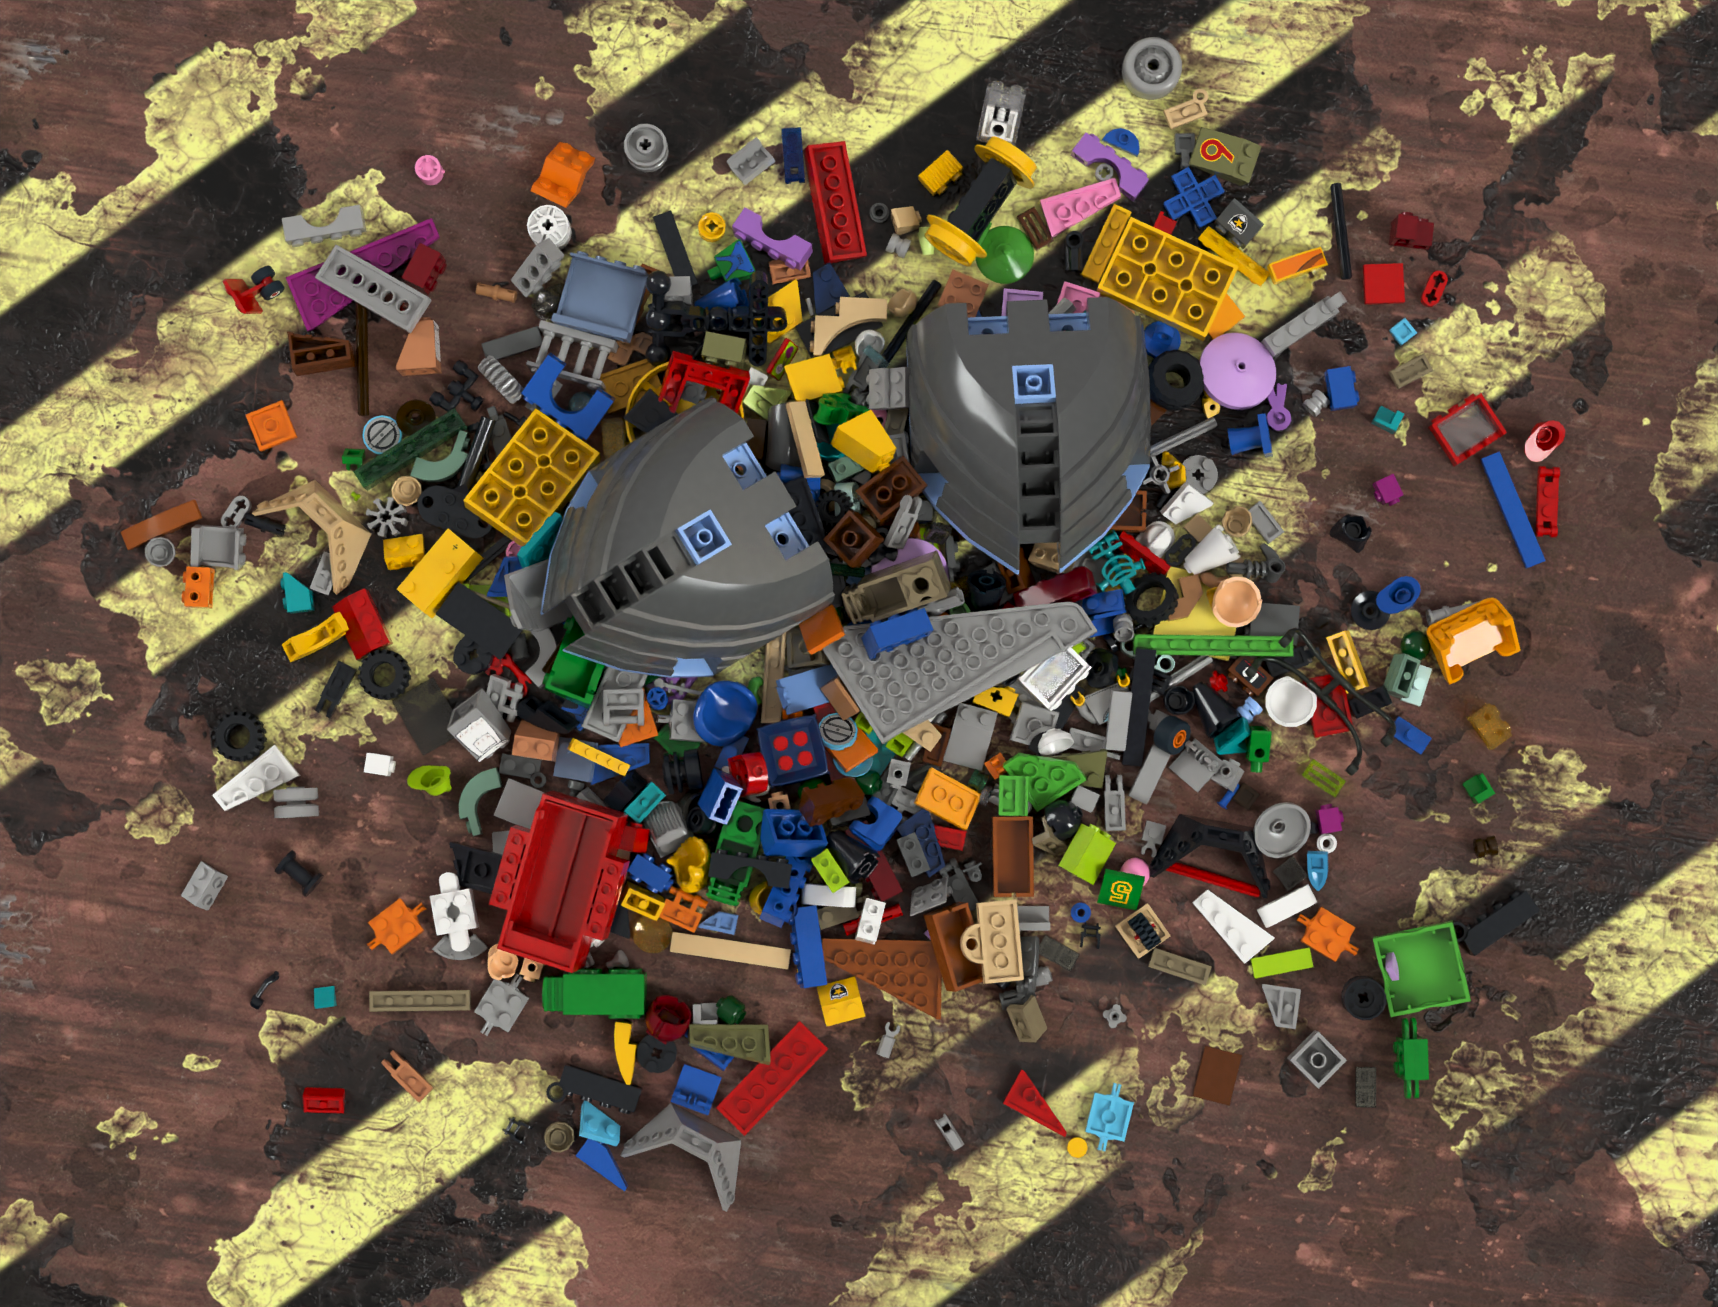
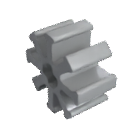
[366,497,408,538]

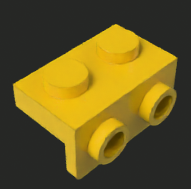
[383,534,425,570]

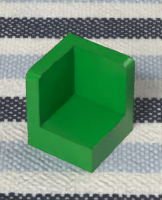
[1463,773,1495,804]

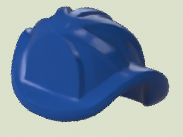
[693,680,758,746]

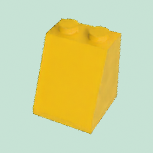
[784,354,845,404]
[831,410,897,474]

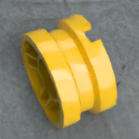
[698,212,726,242]

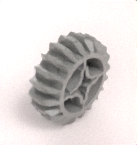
[478,355,524,404]

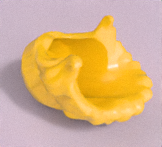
[666,836,711,893]

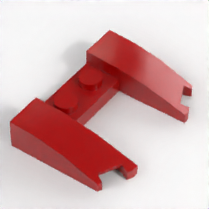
[658,351,750,413]

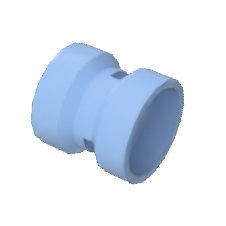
[1236,696,1263,724]

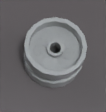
[624,124,669,173]
[273,787,319,818]

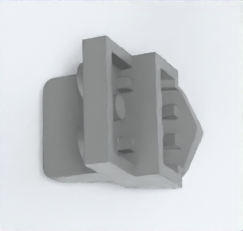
[642,801,694,858]

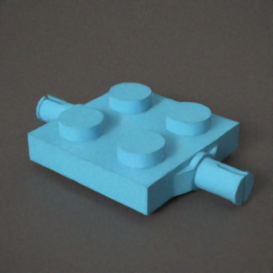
[1085,1083,1134,1151]

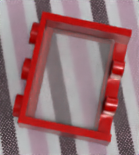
[1428,393,1507,467]

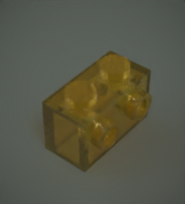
[1466,703,1513,750]

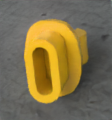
[1202,389,1220,418]

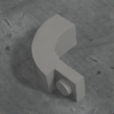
[525,628,558,688]

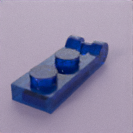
[782,127,805,184]

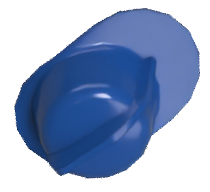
[1376,576,1421,614]

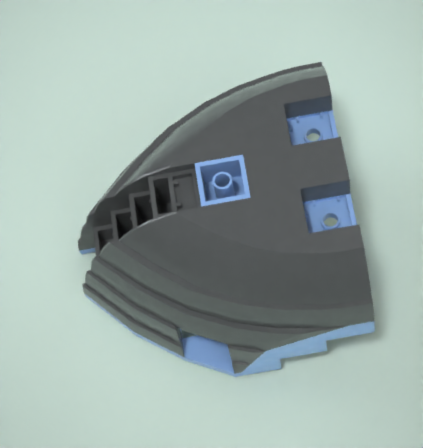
[906,297,1151,574]
[540,398,835,678]

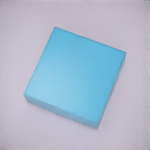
[1389,318,1417,346]

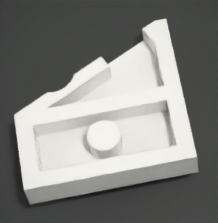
[1160,481,1214,524]

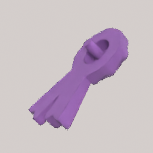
[1267,383,1291,431]

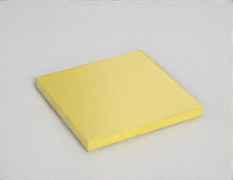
[1153,566,1236,661]

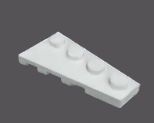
[212,745,301,811]
[1192,890,1274,964]

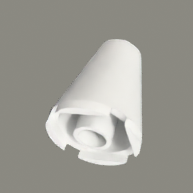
[1183,524,1241,575]

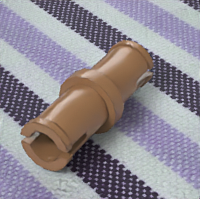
[476,282,517,303]

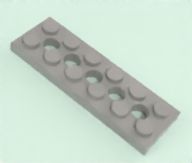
[315,245,432,334]

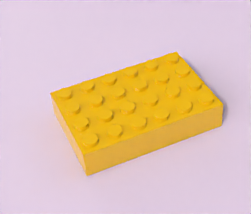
[1096,217,1239,341]
[463,408,601,547]

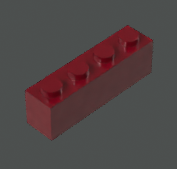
[1013,566,1097,607]
[845,820,903,902]

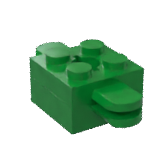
[1393,1018,1429,1099]

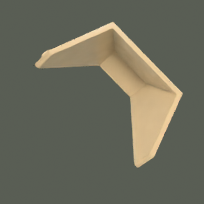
[252,480,371,595]

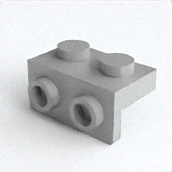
[726,137,776,185]
[181,861,228,910]

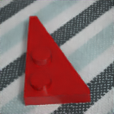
[1003,1069,1067,1137]

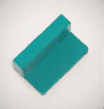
[624,780,666,823]

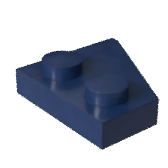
[813,263,850,315]

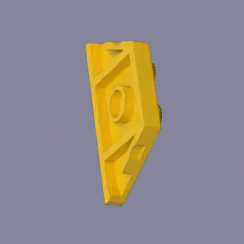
[735,279,803,344]

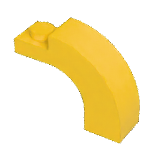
[282,612,349,662]

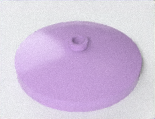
[1199,333,1276,410]

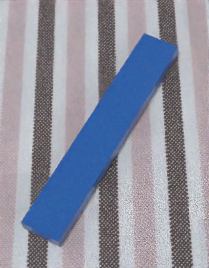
[1480,451,1546,569]

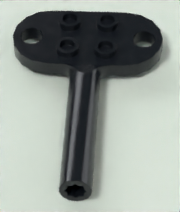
[418,416,496,539]

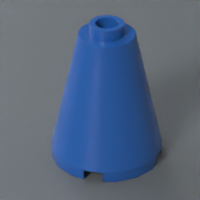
[694,278,749,320]

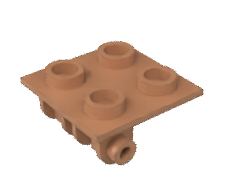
[937,269,989,318]

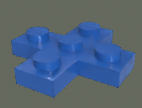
[1163,167,1225,229]

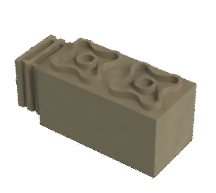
[842,550,951,625]

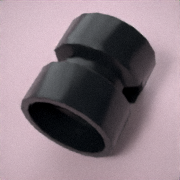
[686,807,723,838]

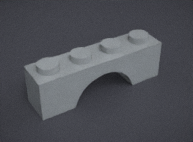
[282,205,367,247]

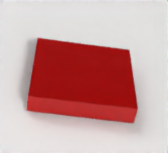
[1363,263,1405,305]

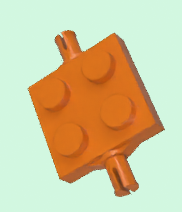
[367,898,426,955]
[1296,907,1359,962]

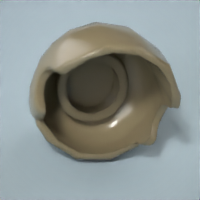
[544,1121,574,1153]

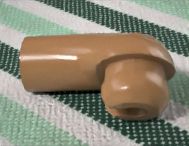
[1199,571,1229,588]

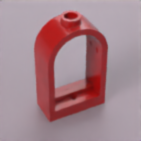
[728,752,768,797]

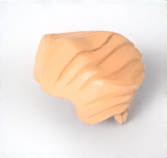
[488,944,518,980]

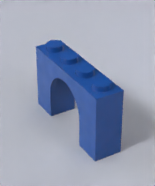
[521,352,615,440]

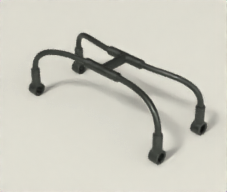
[1244,628,1396,776]

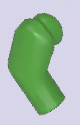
[747,677,763,705]

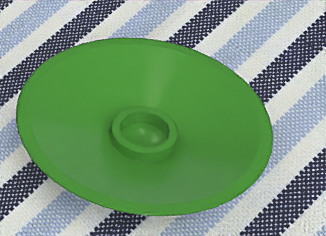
[976,226,1034,284]

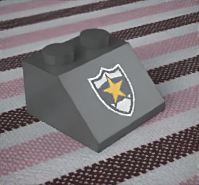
[1214,198,1264,249]

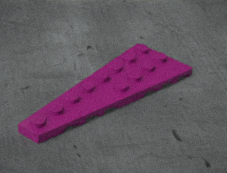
[286,218,440,332]

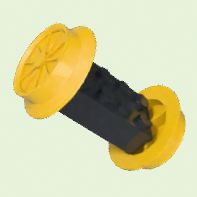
[924,136,1037,267]

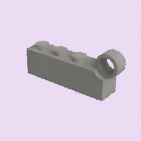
[1261,291,1347,357]

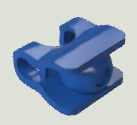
[849,797,902,852]

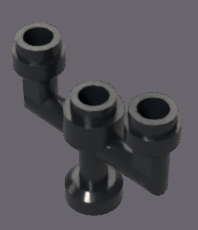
[429,360,484,414]

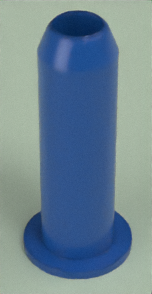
[1217,784,1240,810]

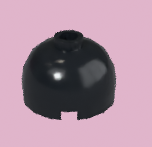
[1045,800,1083,841]

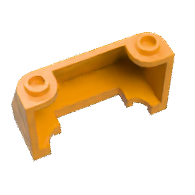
[1426,598,1521,685]

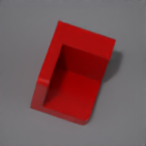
[1153,211,1177,235]

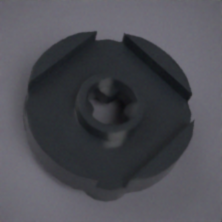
[453,636,494,675]
[1084,648,1118,689]
[637,1034,677,1073]

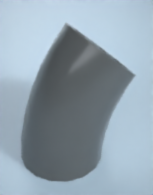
[764,403,801,472]

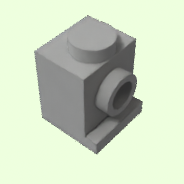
[1211,758,1245,792]
[886,759,911,789]

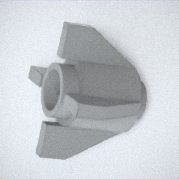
[1142,456,1180,494]

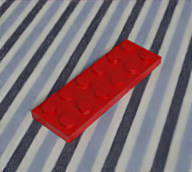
[716,1021,828,1136]

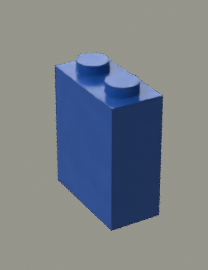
[698,768,743,825]

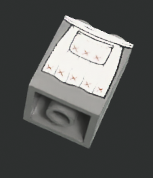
[447,689,511,762]

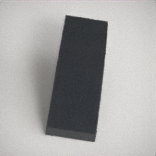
[517,694,580,734]

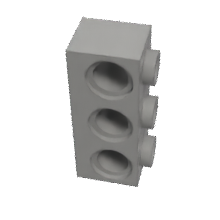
[511,238,565,297]
[664,276,693,315]

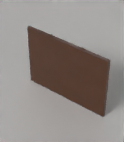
[1193,1046,1242,1106]

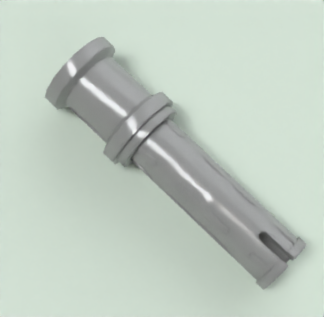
[1426,601,1480,626]

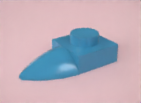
[1307,851,1328,891]

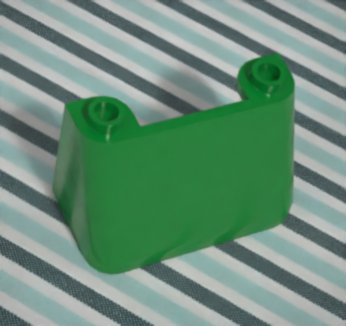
[542,615,605,709]

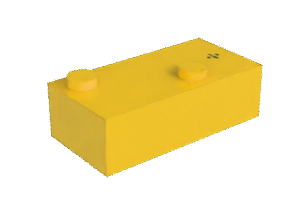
[397,529,484,619]

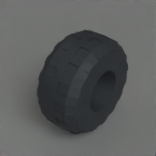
[1148,350,1204,411]

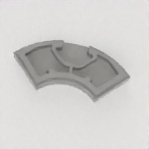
[432,934,489,960]

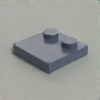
[553,737,598,782]

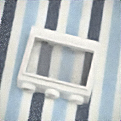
[1017,648,1092,711]

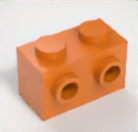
[182,566,215,609]

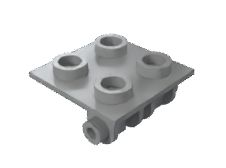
[1169,738,1224,793]
[910,877,953,916]

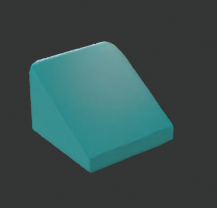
[314,986,337,1009]

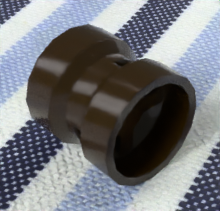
[1473,836,1498,858]

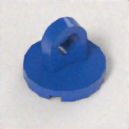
[1144,321,1181,359]

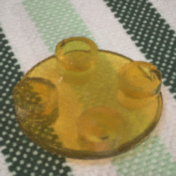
[633,916,673,953]

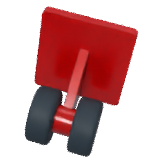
[222,266,285,314]

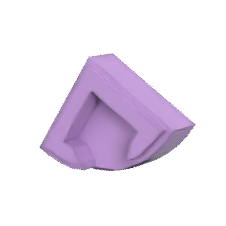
[1385,952,1399,981]

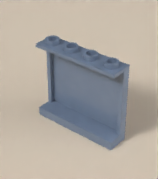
[551,251,649,343]

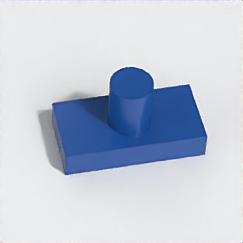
[1390,716,1432,755]
[715,736,749,773]

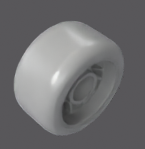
[1122,37,1182,100]

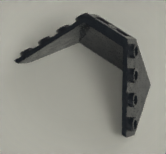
[1150,814,1271,899]

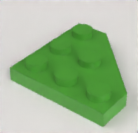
[1003,753,1086,812]

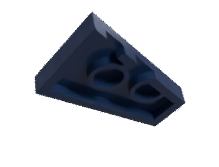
[896,808,945,877]

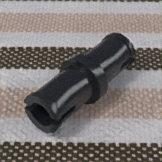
[244,512,287,537]

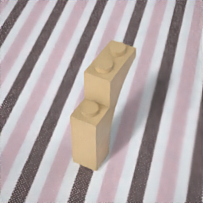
[810,297,888,358]

